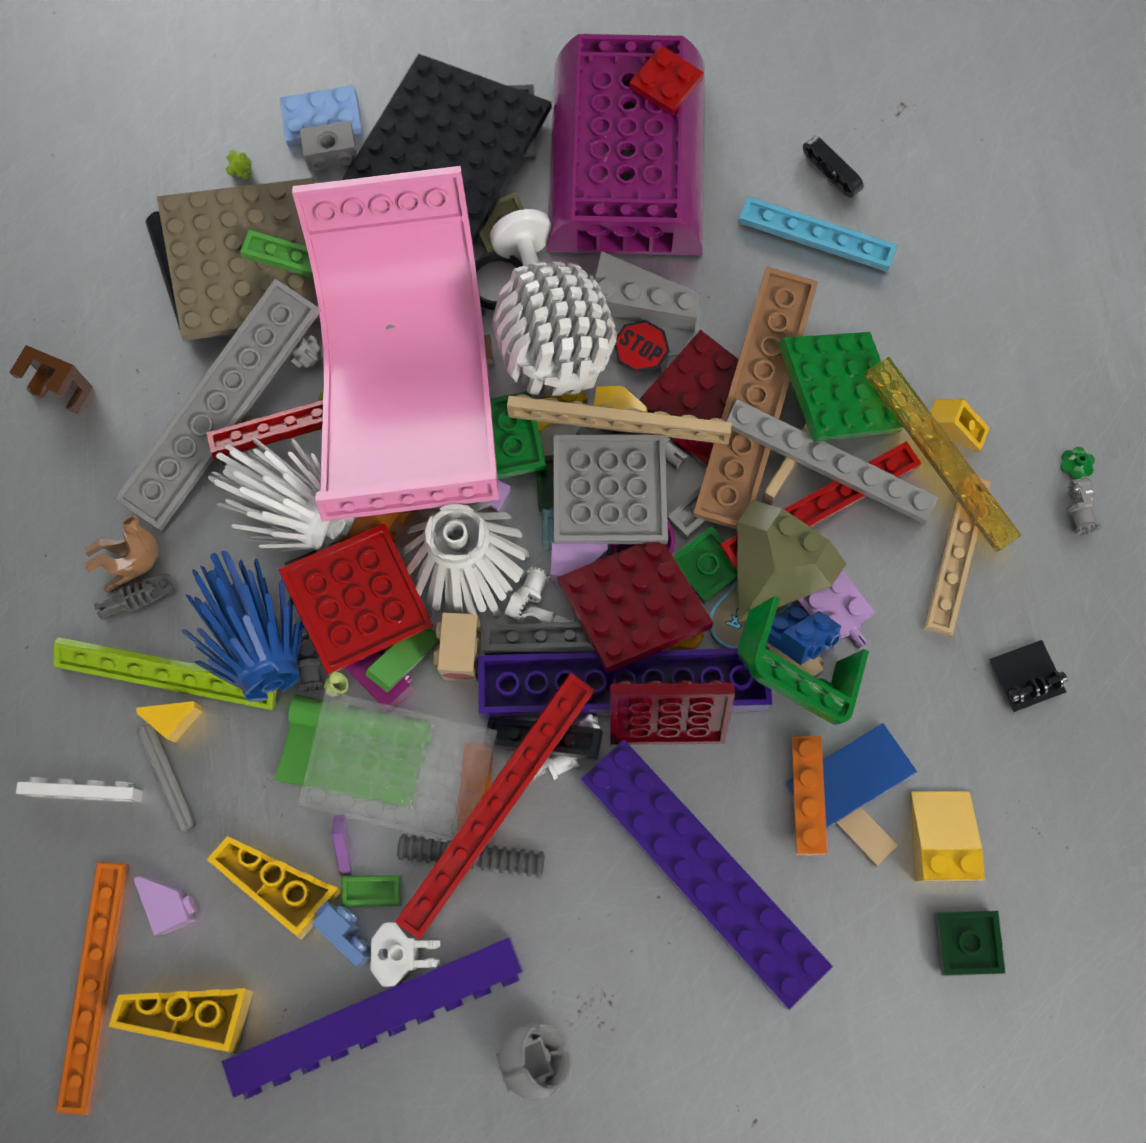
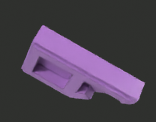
[331,814,352,876]

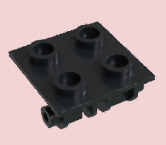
[989,640,1068,712]

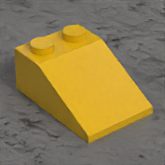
[910,791,985,882]

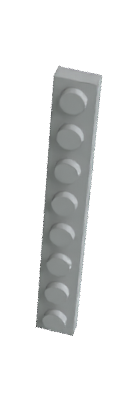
[726,399,938,524]

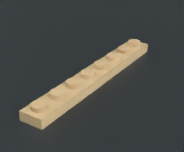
[507,394,732,444]

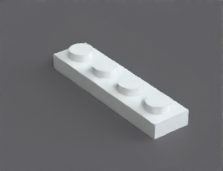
[16,777,143,802]

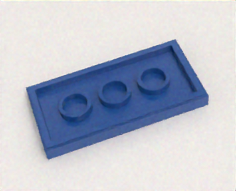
[785,723,917,829]

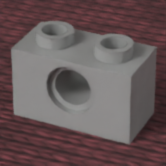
[300,121,358,170]

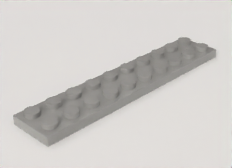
[114,279,321,531]

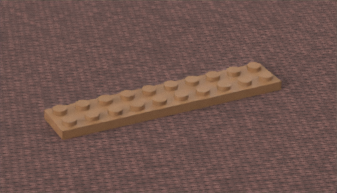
[692,266,818,529]

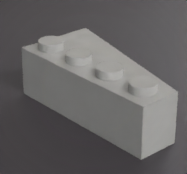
[595,251,701,332]

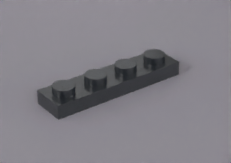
[483,716,603,760]

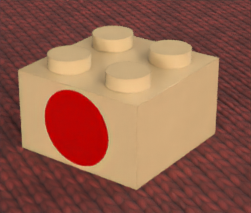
[434,613,482,683]

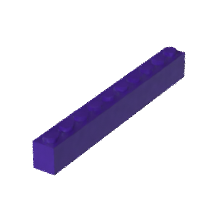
[221,937,524,1100]

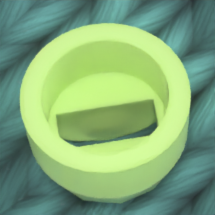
[323,672,349,697]

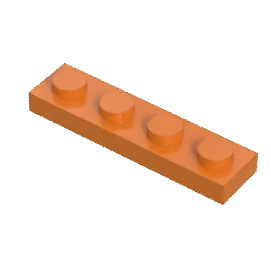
[791,736,827,856]

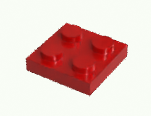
[629,45,704,116]

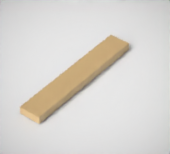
[923,473,991,637]

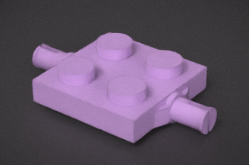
[795,570,876,649]

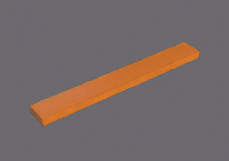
[55,862,129,1115]

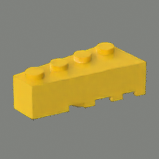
[206,836,341,940]
[108,988,253,1054]

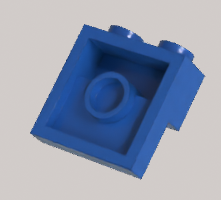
[767,605,841,665]

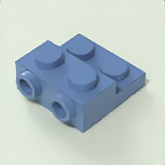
[312,901,371,967]

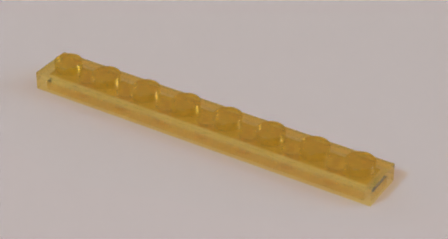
[864,357,1022,553]

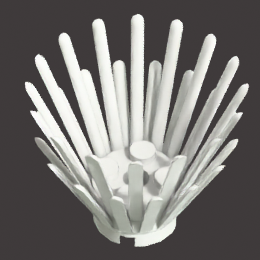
[401,501,530,619]

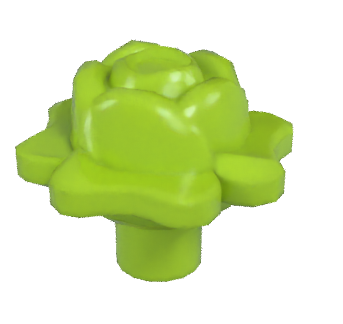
[225,150,252,179]

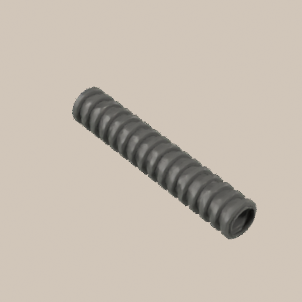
[397,833,545,878]

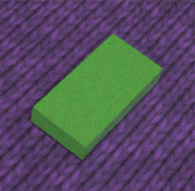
[341,875,402,907]

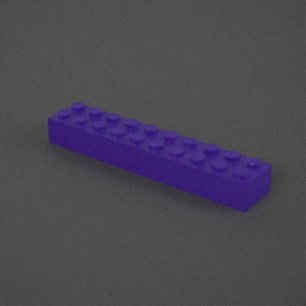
[478,647,773,719]
[580,740,833,1010]

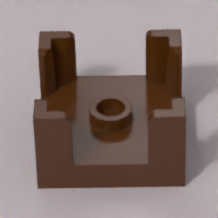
[9,345,93,414]

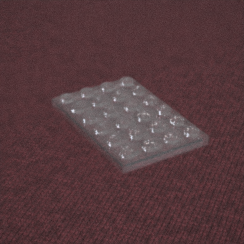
[298,691,498,843]

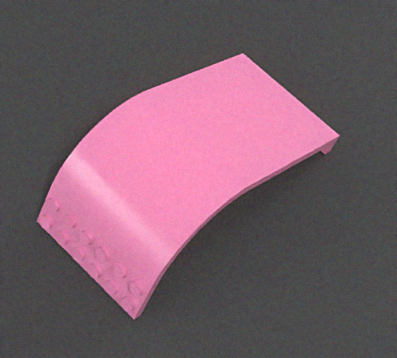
[292,166,499,521]

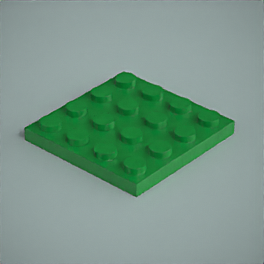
[778,332,906,442]

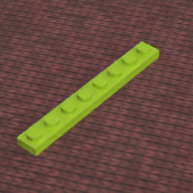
[53,637,277,710]

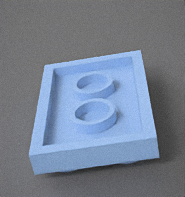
[280,85,363,146]

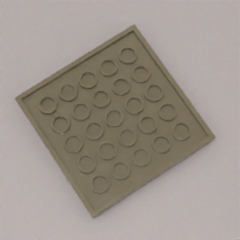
[157,178,320,341]

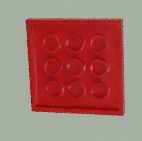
[278,523,434,676]

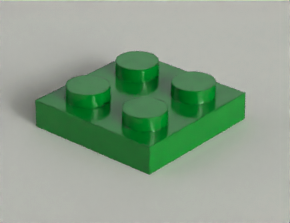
[673,526,737,604]

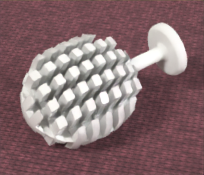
[490,209,617,396]

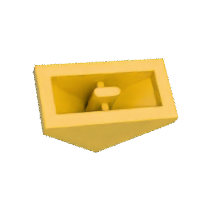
[136,701,202,743]

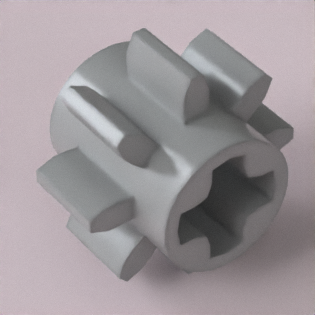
[289,334,322,368]

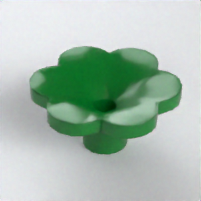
[1060,447,1095,480]

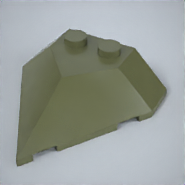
[736,500,846,623]

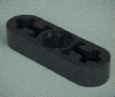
[803,136,864,198]

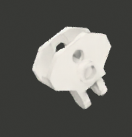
[371,922,440,986]

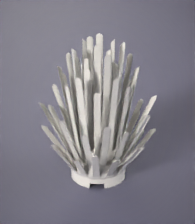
[208,437,354,554]

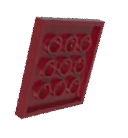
[639,329,739,468]
[558,542,713,673]
[610,680,735,745]

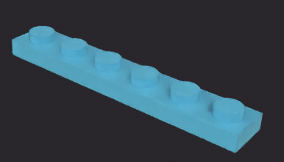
[738,196,897,272]

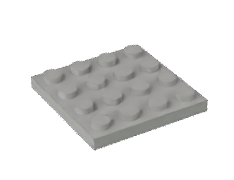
[553,435,668,544]

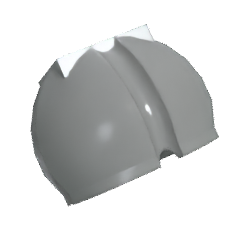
[496,1023,571,1099]

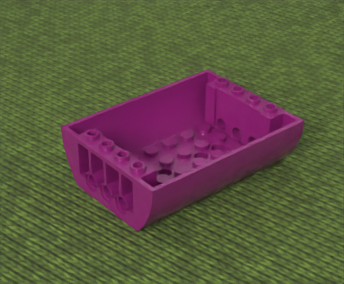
[546,34,705,256]

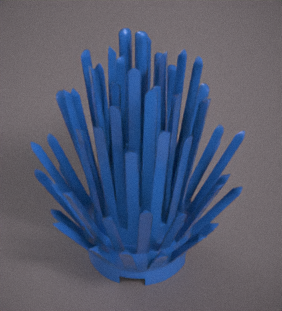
[181,551,304,702]

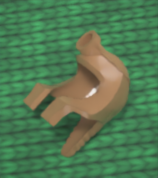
[85,515,159,593]

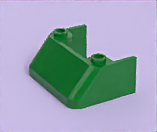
[737,595,869,725]

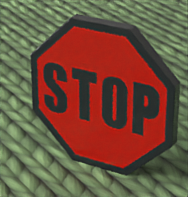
[614,320,670,374]

